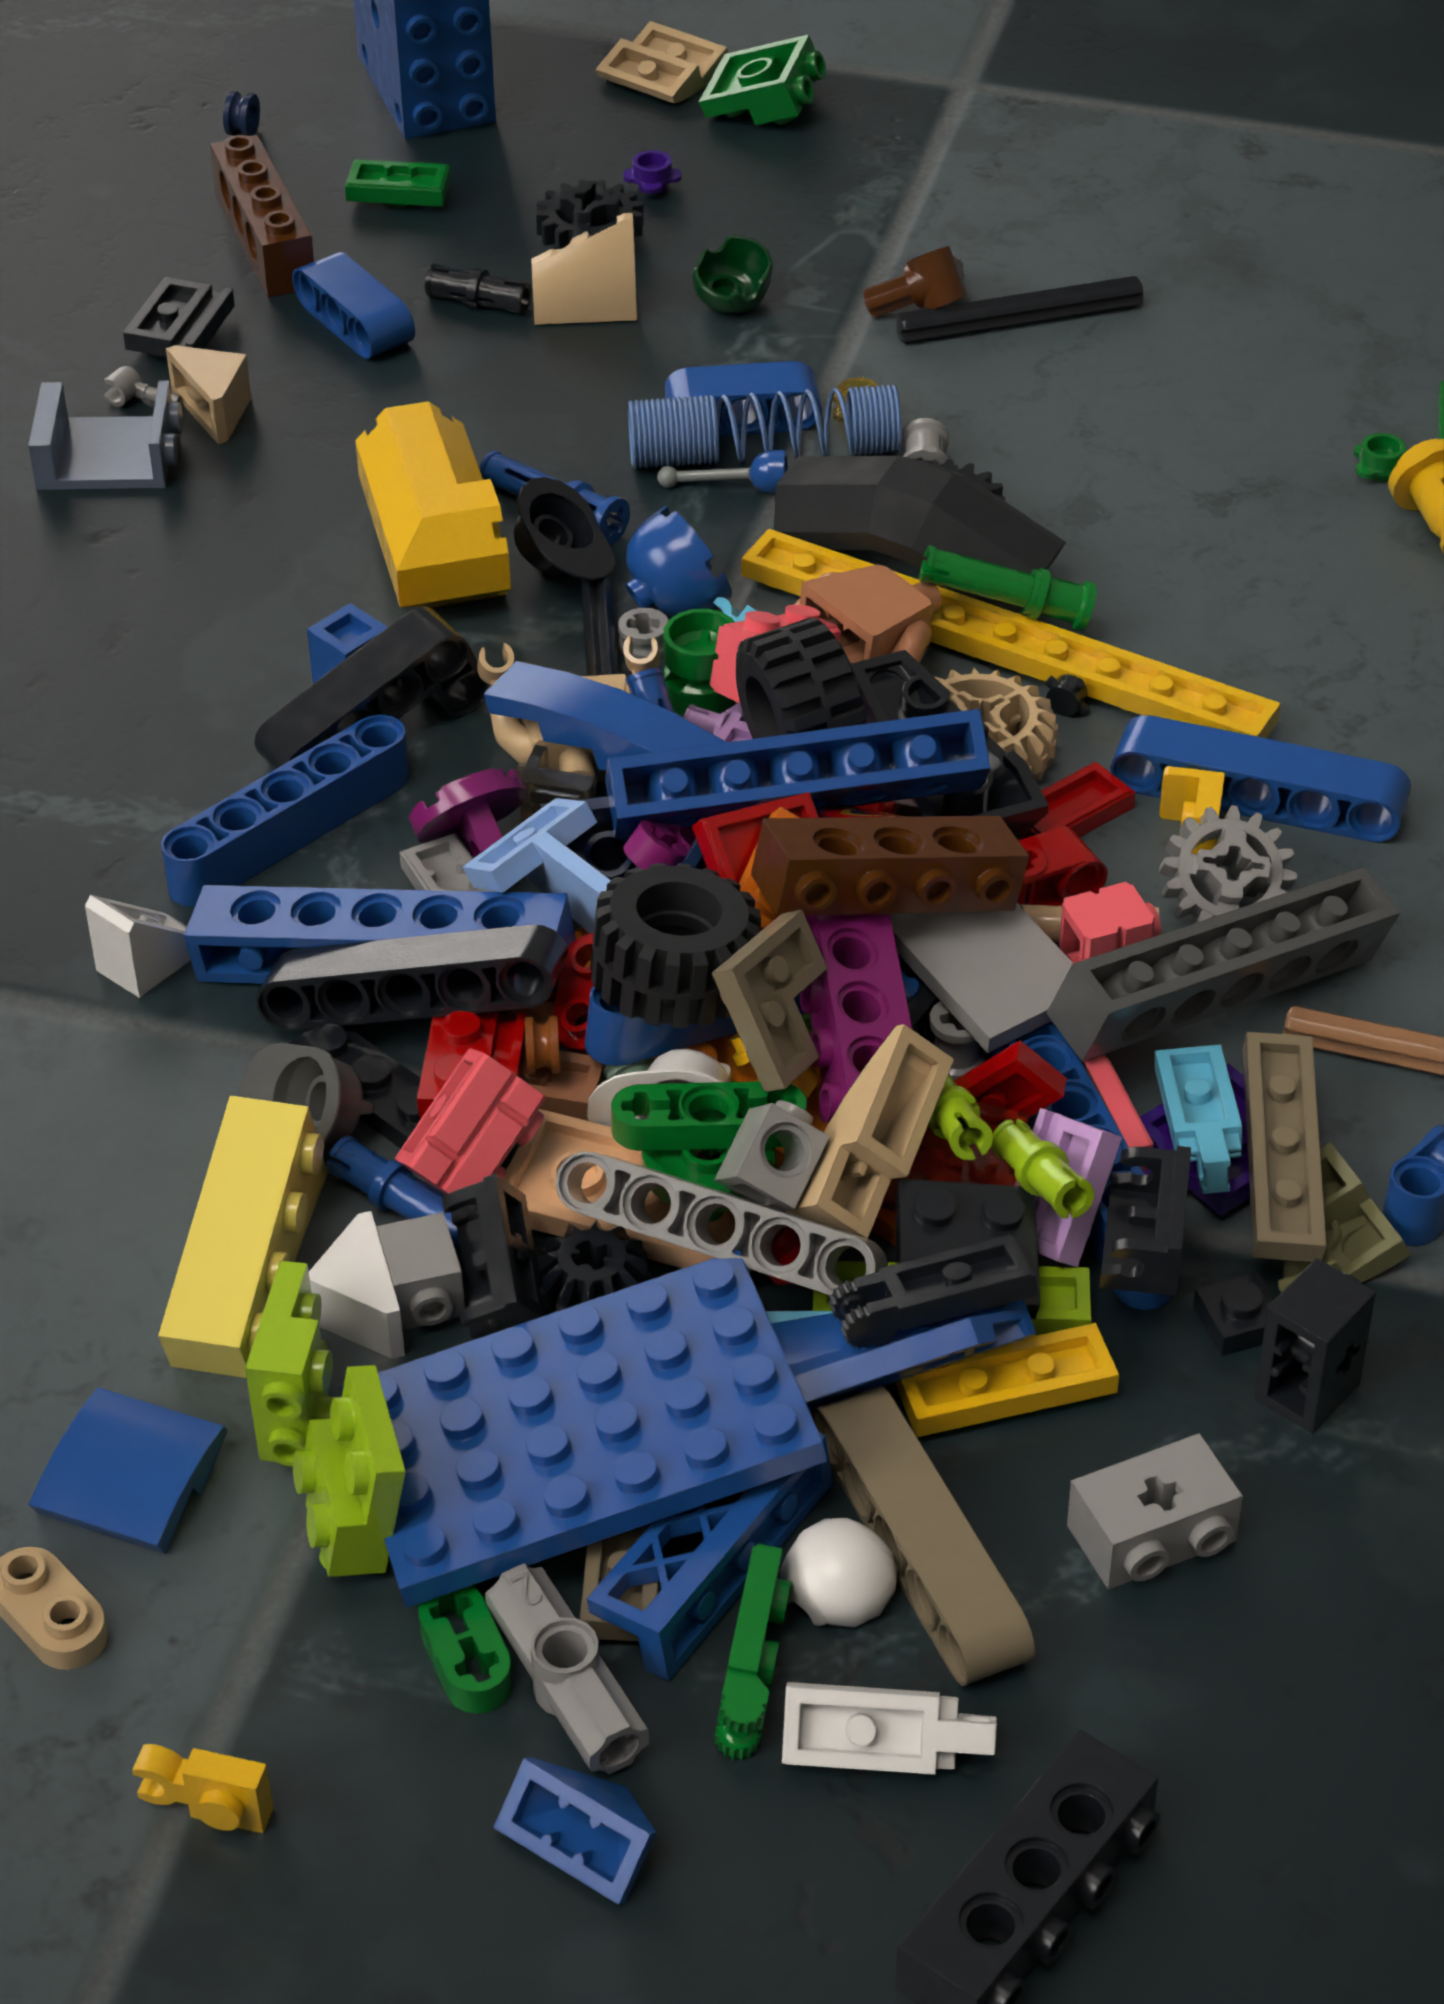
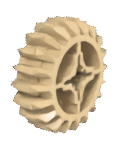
[935,667,1058,782]

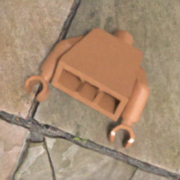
[795,565,942,663]

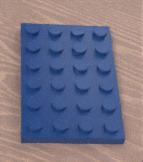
[339,1250,827,1608]

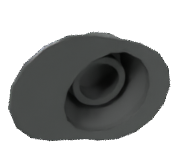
[239,1043,375,1146]

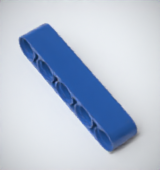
[161,715,409,907]
[1110,715,1411,842]

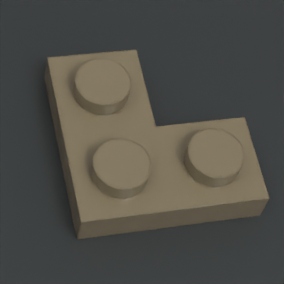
[712,910,827,1092]

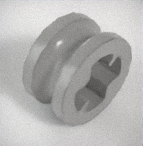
[618,607,668,659]

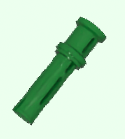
[919,545,1097,632]

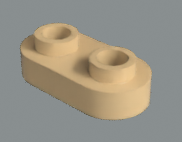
[0,1547,108,1670]

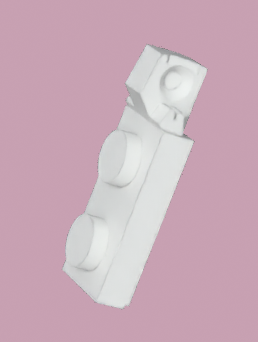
[782,1682,997,1775]

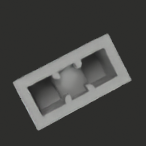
[1067,1433,1243,1590]

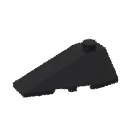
[851,650,1049,840]

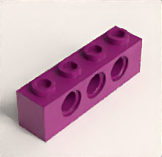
[800,914,912,1123]

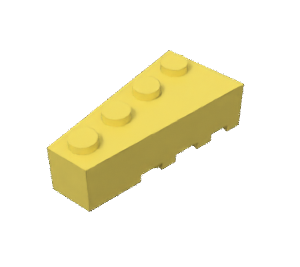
[158,1096,328,1378]

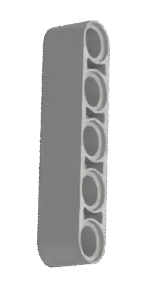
[555,1151,888,1295]

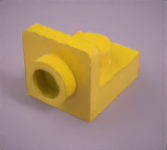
[1159,766,1225,854]

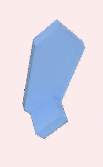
[462,798,611,934]

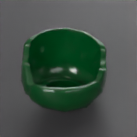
[692,235,773,314]

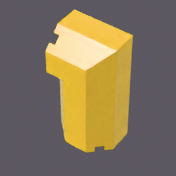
[355,401,511,608]

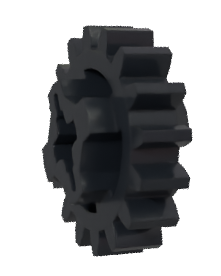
[536,179,644,250]

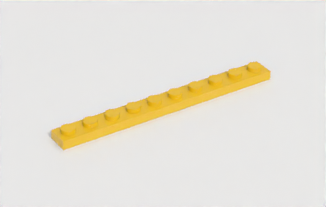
[741,529,1281,738]

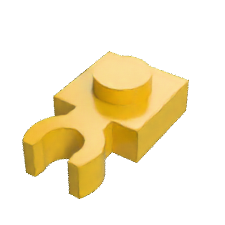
[132,1744,274,1833]

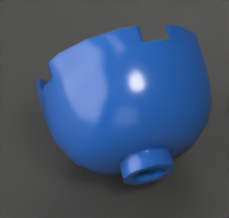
[625,506,733,619]

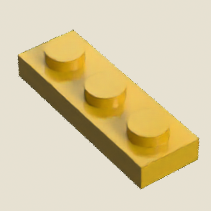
[895,1323,1119,1437]

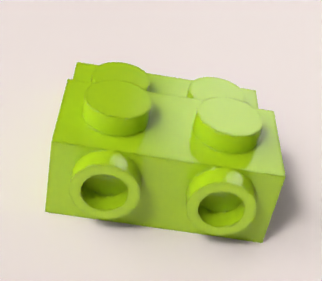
[245,1261,334,1467]
[293,1365,406,1577]

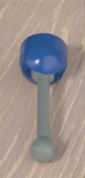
[657,450,788,494]

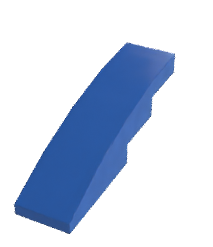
[484,661,726,770]

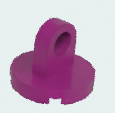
[409,768,529,859]

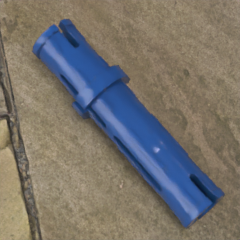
[326,1136,460,1251]

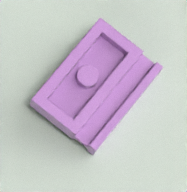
[1014,1108,1122,1267]

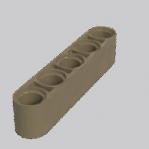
[812,1385,1035,1686]

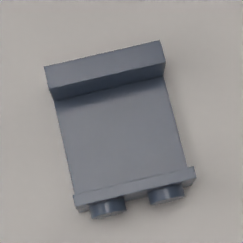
[28,381,183,490]

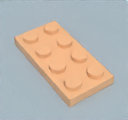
[504,1109,779,1274]

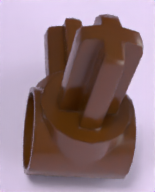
[863,246,967,317]

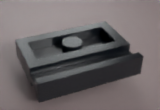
[123,277,235,357]

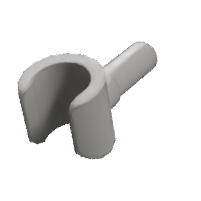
[104,366,181,407]

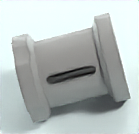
[901,418,949,466]
[930,1001,985,1081]

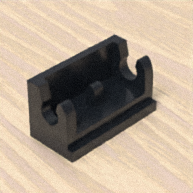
[1099,1146,1191,1296]
[442,1174,546,1340]

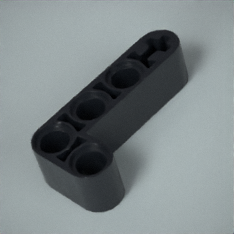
[254,606,488,769]

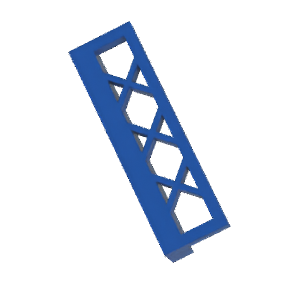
[586,1432,833,1681]

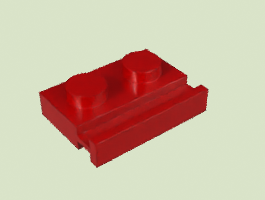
[417,1011,527,1118]

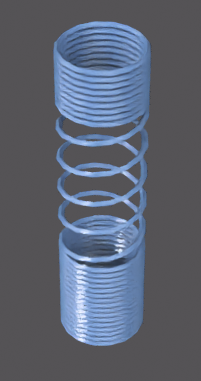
[628,384,902,470]

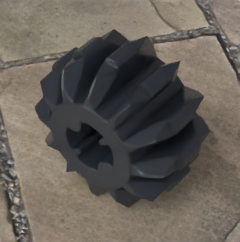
[537,1219,651,1315]

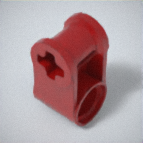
[1017,825,1108,906]

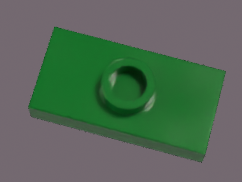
[345,159,451,207]

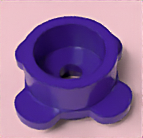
[623,150,682,194]

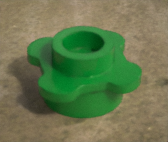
[1353,433,1408,482]

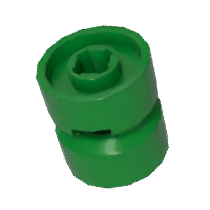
[663,609,737,716]

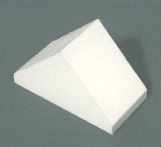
[85,895,191,998]
[309,1211,405,1359]

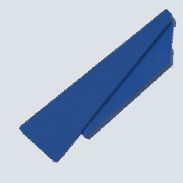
[771,1299,1036,1411]

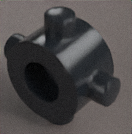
[1044,674,1089,716]

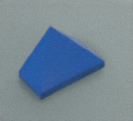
[493,1757,657,1905]

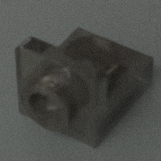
[516,745,596,823]

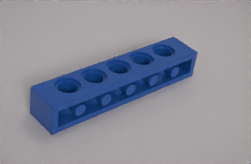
[605,709,991,839]
[184,885,576,992]

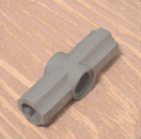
[485,1563,649,1774]

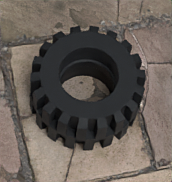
[736,618,866,739]
[590,863,761,1028]

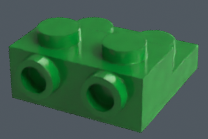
[699,34,826,125]

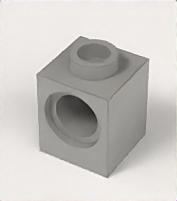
[714,1100,830,1211]
[377,1212,465,1330]

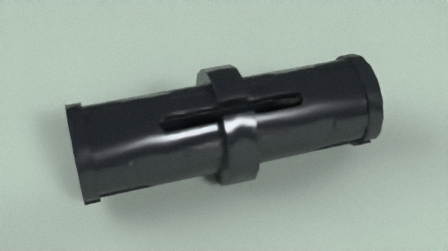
[425,263,531,315]

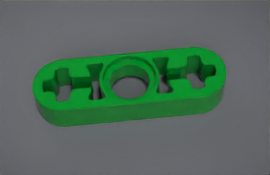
[611,1081,807,1151]

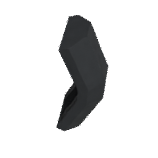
[773,456,1066,613]

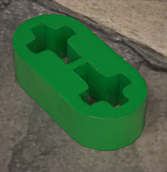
[418,1585,513,1714]

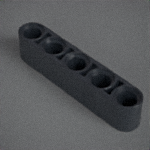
[256,924,568,1031]

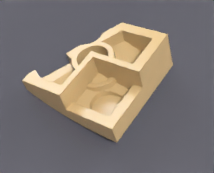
[531,213,637,325]

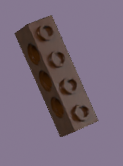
[210,134,314,298]
[751,816,1029,916]

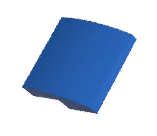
[28,1387,228,1554]

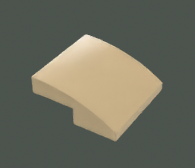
[595,21,728,103]

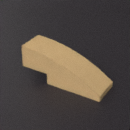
[786,1024,954,1238]

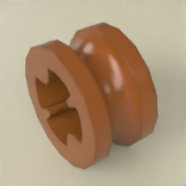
[525,1016,560,1075]

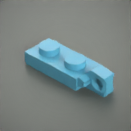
[1155,1044,1242,1194]

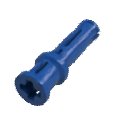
[479,450,630,545]

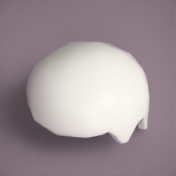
[781,1518,897,1627]

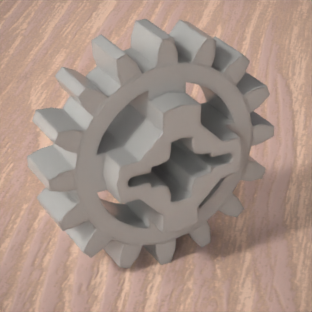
[1159,805,1297,923]

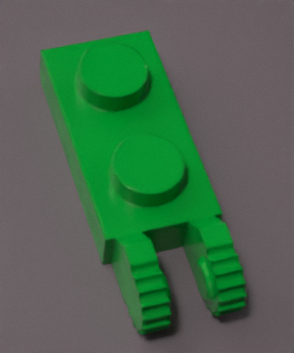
[714,1543,791,1760]

